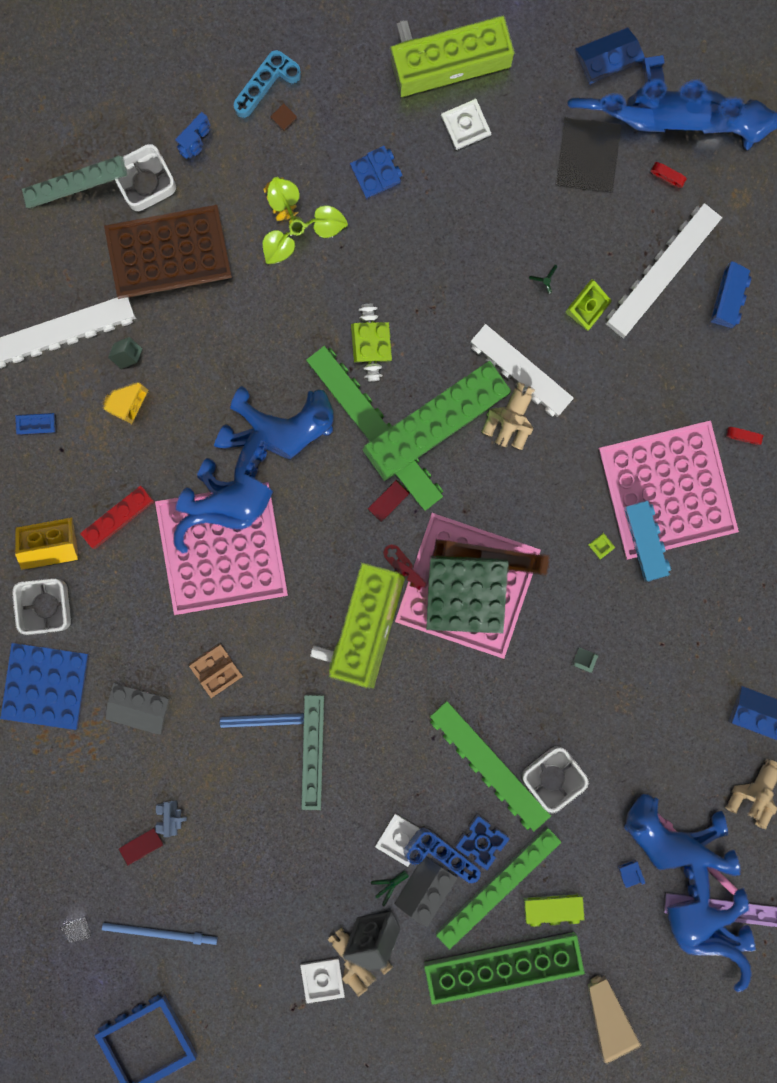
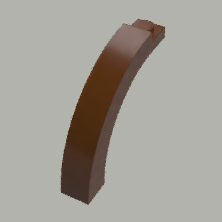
[433,539,549,575]

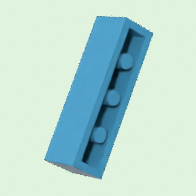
[624,501,671,582]

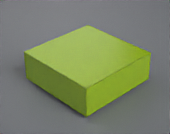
[588,533,615,559]

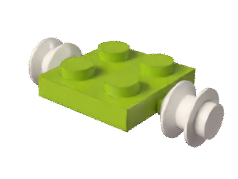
[351,304,392,381]

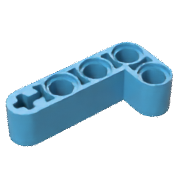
[234,50,301,118]

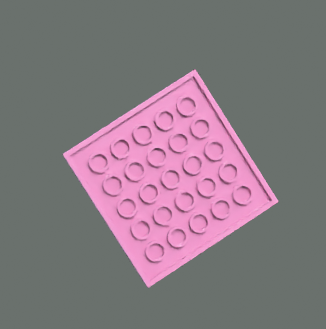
[598,420,739,560]
[155,482,288,615]
[395,513,541,659]

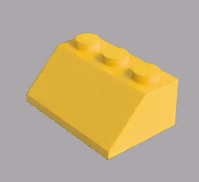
[103,383,149,424]
[15,517,78,570]

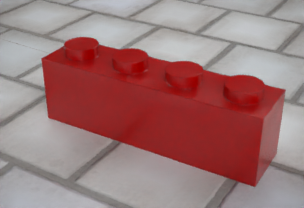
[80,485,155,549]

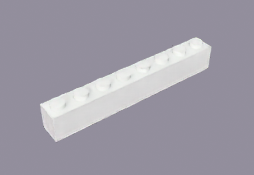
[606,203,722,338]
[0,297,137,368]

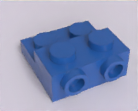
[175,112,211,159]
[350,146,402,199]

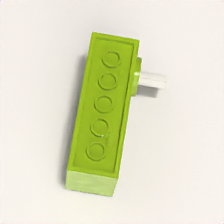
[391,16,514,97]
[311,563,405,688]

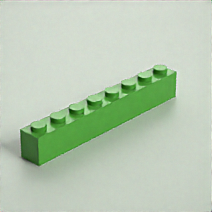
[430,700,551,831]
[436,826,562,950]

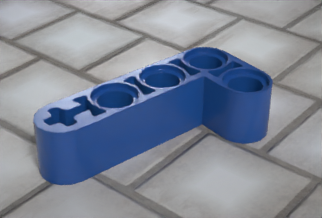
[404,828,481,883]

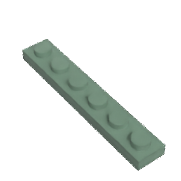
[22,156,127,208]
[301,694,324,810]

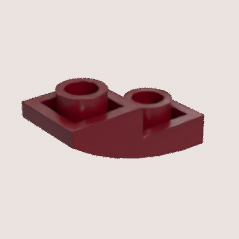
[368,479,410,522]
[392,559,427,590]
[118,828,163,866]

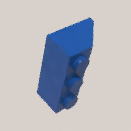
[575,27,645,84]
[710,261,752,328]
[728,686,777,740]

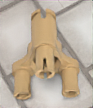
[481,382,535,450]
[725,759,777,830]
[328,928,393,997]

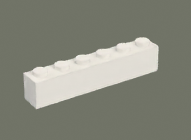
[470,324,573,417]

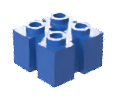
[455,814,510,870]

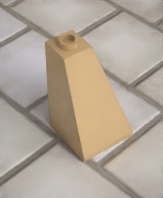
[588,975,641,1064]

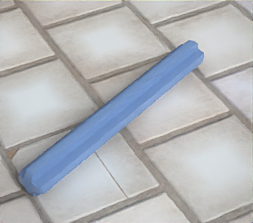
[219,713,304,728]

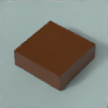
[270,103,297,131]

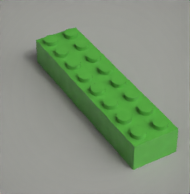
[362,360,512,481]
[424,932,585,1005]

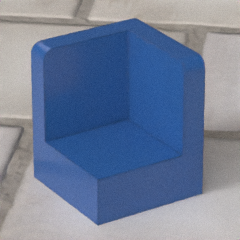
[642,55,665,84]
[617,860,645,888]

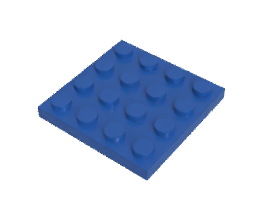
[0,643,89,730]

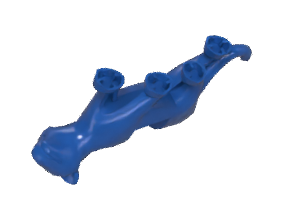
[567,79,777,150]
[173,386,334,554]
[624,794,755,992]

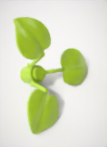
[263,177,348,264]

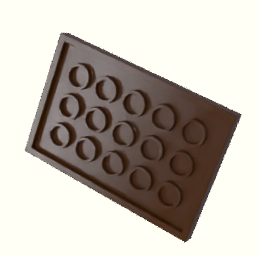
[104,205,232,299]

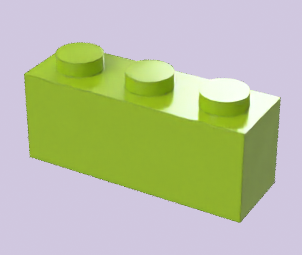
[524,894,584,927]

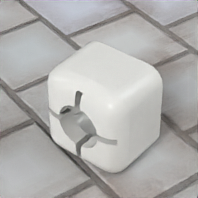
[115,144,176,211]
[13,579,71,635]
[522,746,588,813]

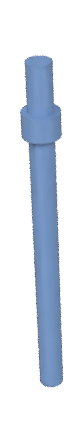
[102,923,218,945]

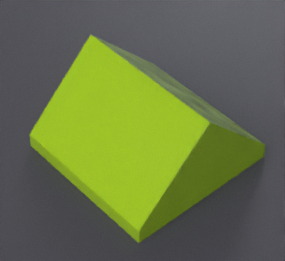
[565,279,612,331]

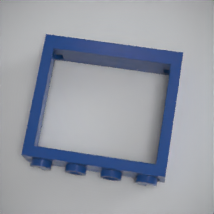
[95,994,198,1083]

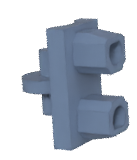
[156,800,187,837]

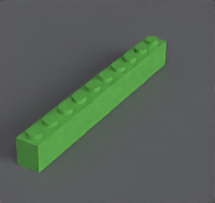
[306,346,444,511]

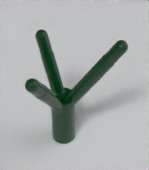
[529,265,557,294]
[371,870,409,906]

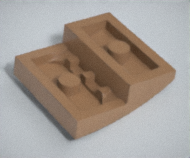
[188,643,243,698]

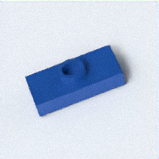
[15,413,56,435]

